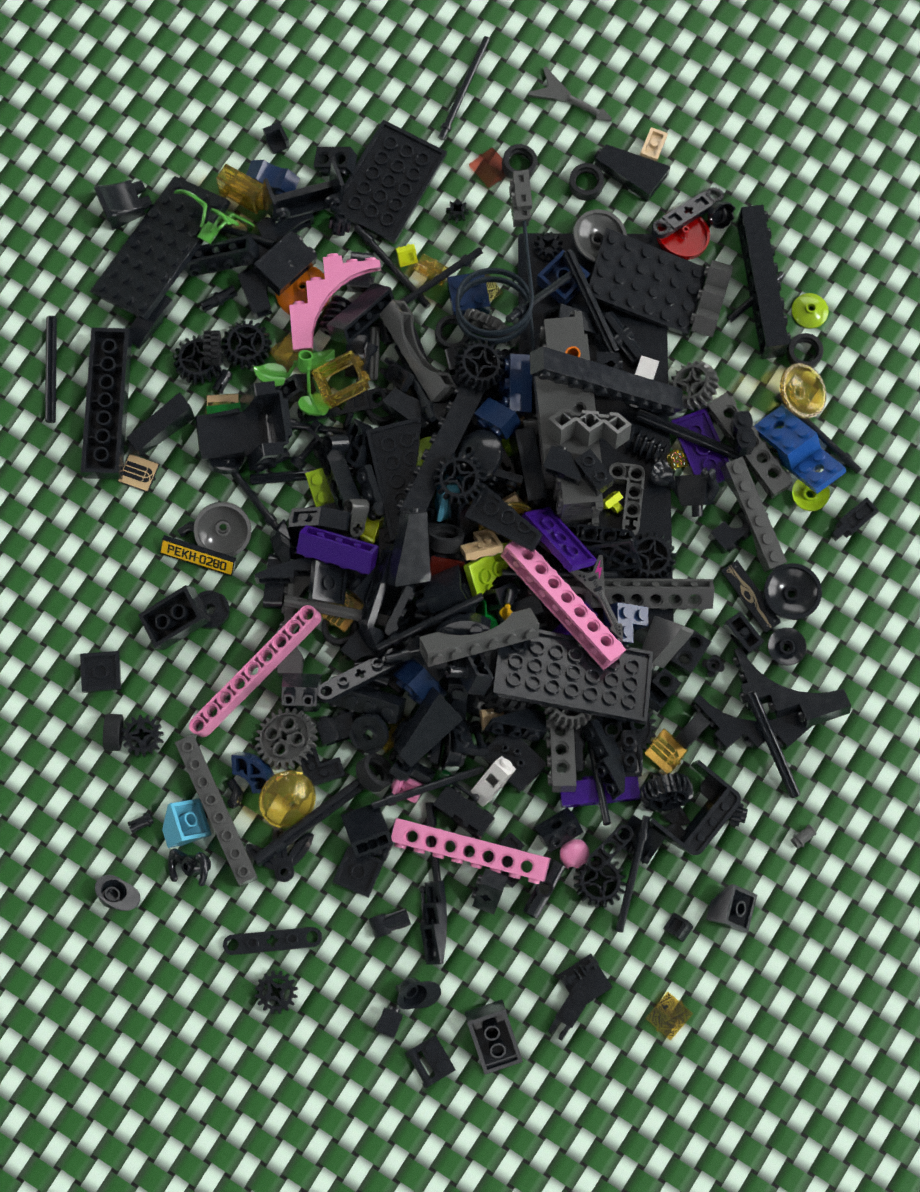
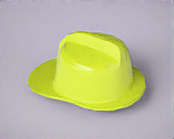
[359,517,384,544]

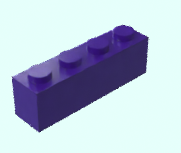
[296,525,379,574]
[559,776,640,809]

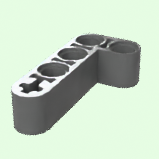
[609,462,645,537]

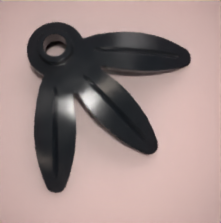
[245,825,314,882]

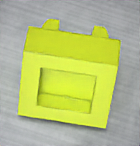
[396,244,418,267]
[603,491,623,513]

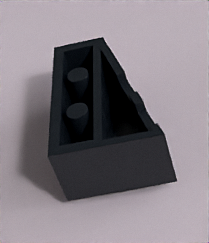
[433,786,495,840]

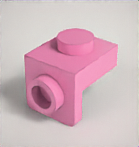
[391,778,424,803]

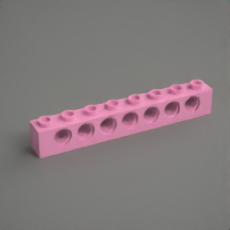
[500,542,626,670]
[391,818,551,884]

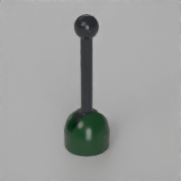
[437,769,479,801]

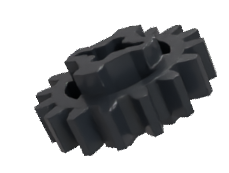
[121,714,164,758]
[255,970,298,1014]

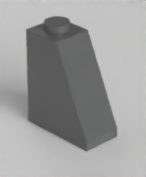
[642,616,694,669]

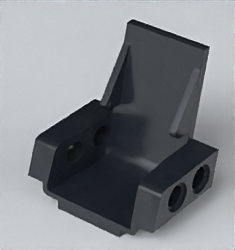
[195,381,292,471]

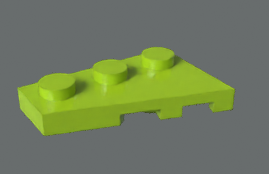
[463,543,509,597]

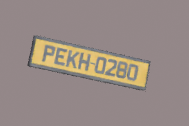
[160,535,237,576]

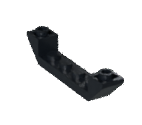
[358,543,394,650]

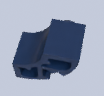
[244,160,300,195]
[231,752,279,793]

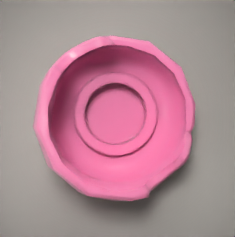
[560,839,590,869]

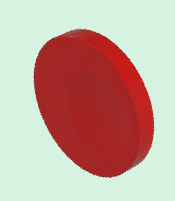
[657,211,710,260]

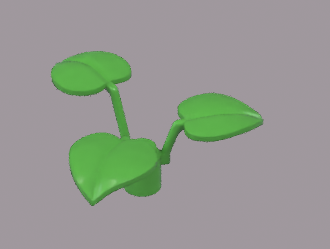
[174,189,255,244]
[253,349,336,416]

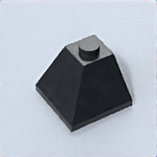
[706,884,757,933]

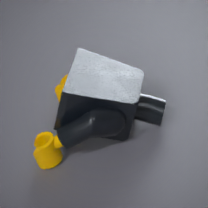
[476,582,520,620]

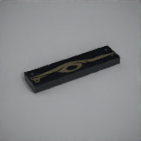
[721,560,781,633]

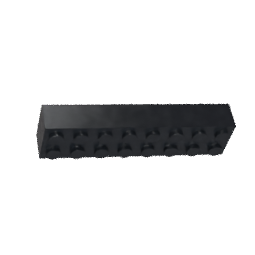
[736,205,791,360]
[81,327,132,479]

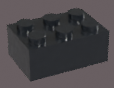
[138,585,211,650]

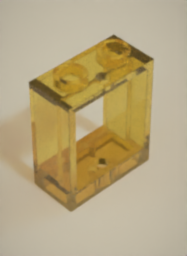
[311,350,370,409]

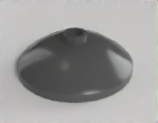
[573,209,627,262]
[194,502,251,556]

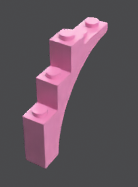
[289,253,381,352]

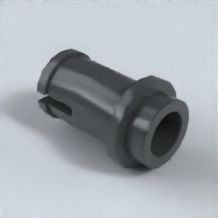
[791,824,817,849]

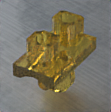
[413,253,448,286]

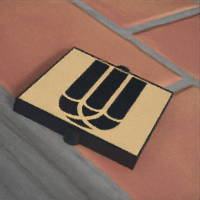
[117,453,160,493]

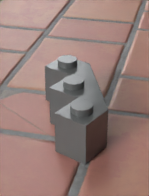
[690,260,733,337]
[547,409,632,449]

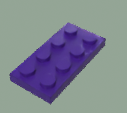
[671,408,729,483]
[522,507,597,572]

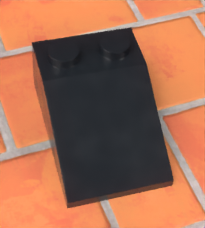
[465,1000,523,1075]

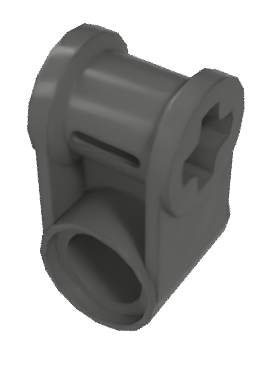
[344,499,369,537]

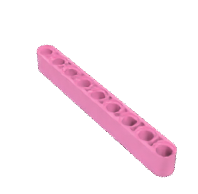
[189,605,321,737]

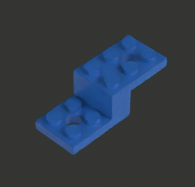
[754,405,846,494]

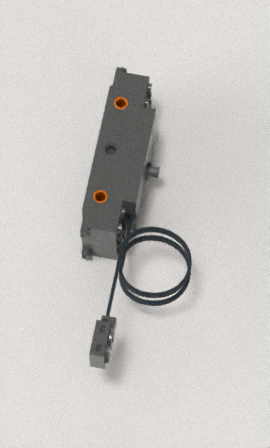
[456,170,603,526]

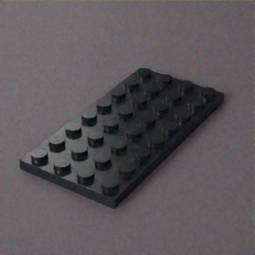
[90,176,231,321]
[492,629,653,725]

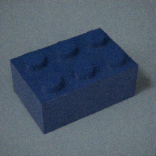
[496,354,532,418]

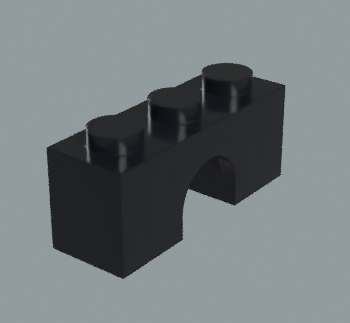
[708,508,768,554]

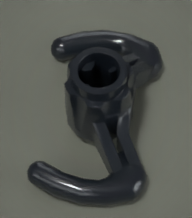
[168,848,211,886]

